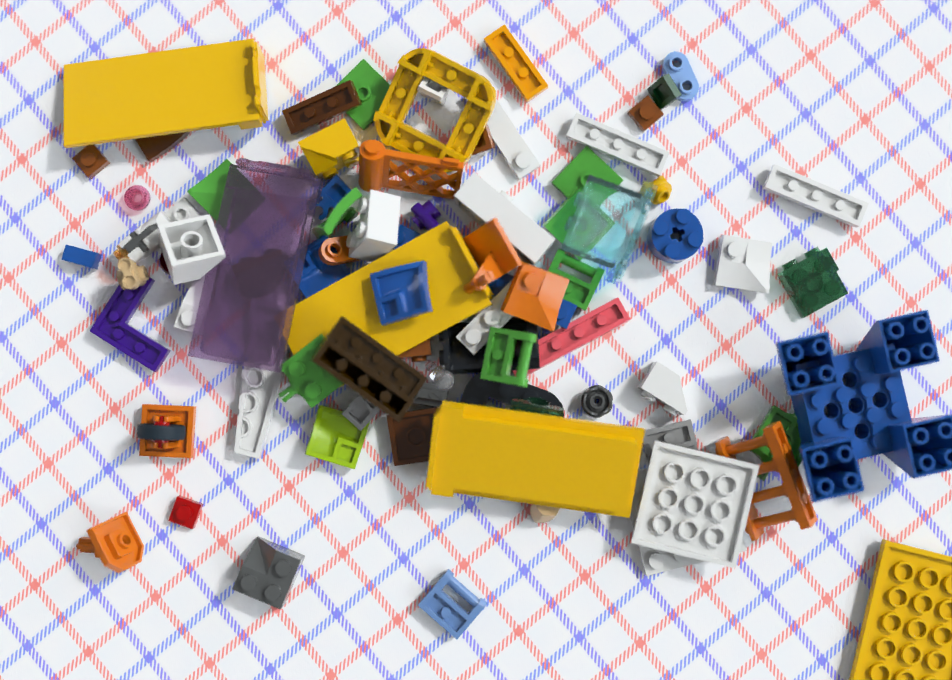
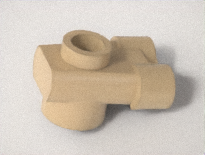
[116,257,149,290]

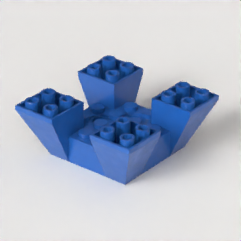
[775,309,952,503]

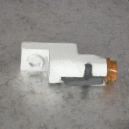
[113,197,201,264]

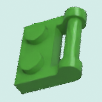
[548,248,605,311]
[480,327,537,388]

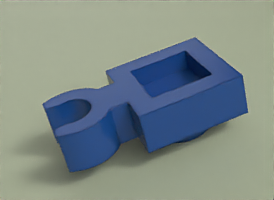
[309,174,352,220]

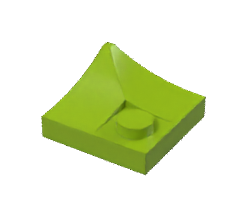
[304,405,370,470]

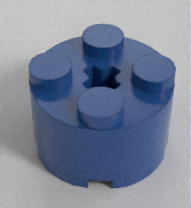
[647,208,704,264]

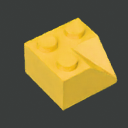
[298,118,359,180]

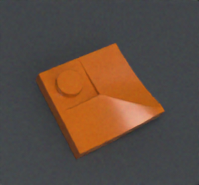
[501,261,570,332]

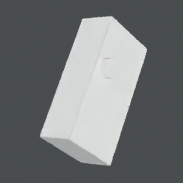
[454,172,555,266]

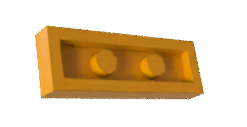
[484,24,548,103]

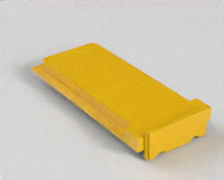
[64,38,268,148]
[274,221,493,388]
[426,401,645,518]

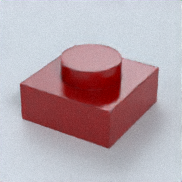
[168,495,204,529]

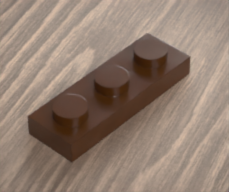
[282,80,362,135]

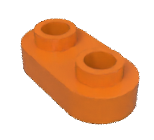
[318,235,361,266]

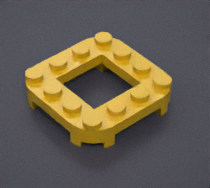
[373,48,496,172]

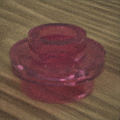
[124,185,151,211]

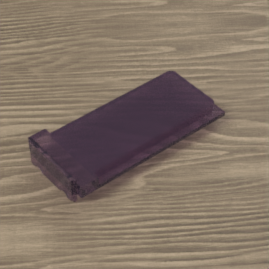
[188,158,323,373]

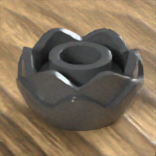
[581,385,613,418]

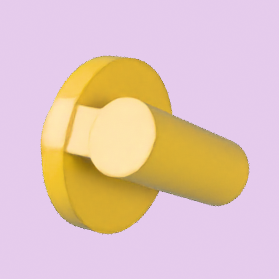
[641,175,672,204]

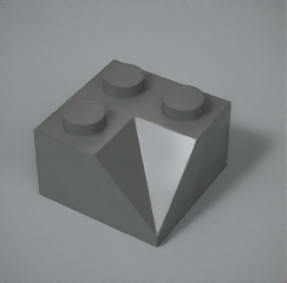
[232,536,305,610]

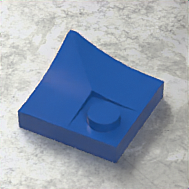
[282,235,351,298]
[370,261,433,326]

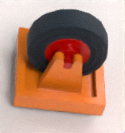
[137,404,196,458]

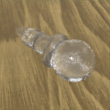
[423,359,455,391]

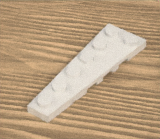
[234,297,290,459]

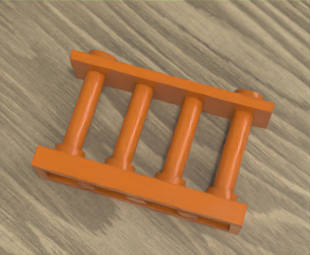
[715,421,818,541]

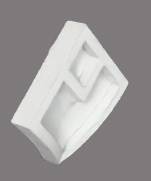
[713,235,773,293]

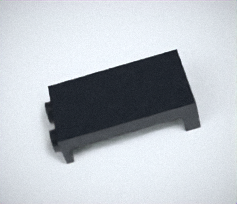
[439,319,540,375]

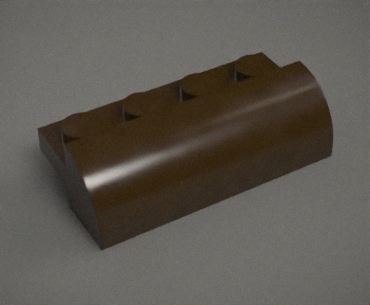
[311,316,428,423]

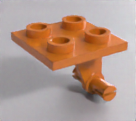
[463,217,522,294]

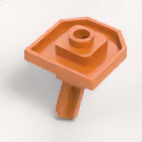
[76,512,144,573]

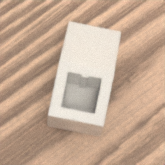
[637,361,688,417]

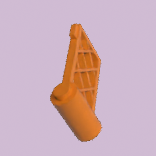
[358,140,464,200]

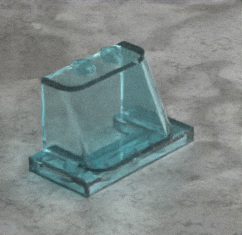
[561,175,659,284]

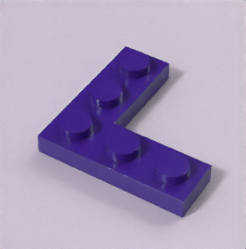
[90,277,171,372]

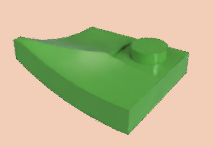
[187,159,264,231]
[312,187,363,239]

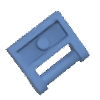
[418,569,487,640]

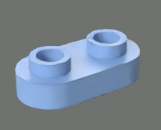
[662,51,699,102]

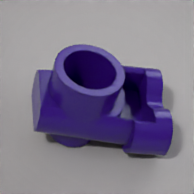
[410,200,442,231]

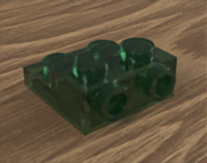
[777,246,848,318]

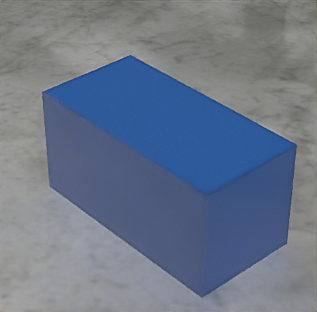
[61,244,102,270]

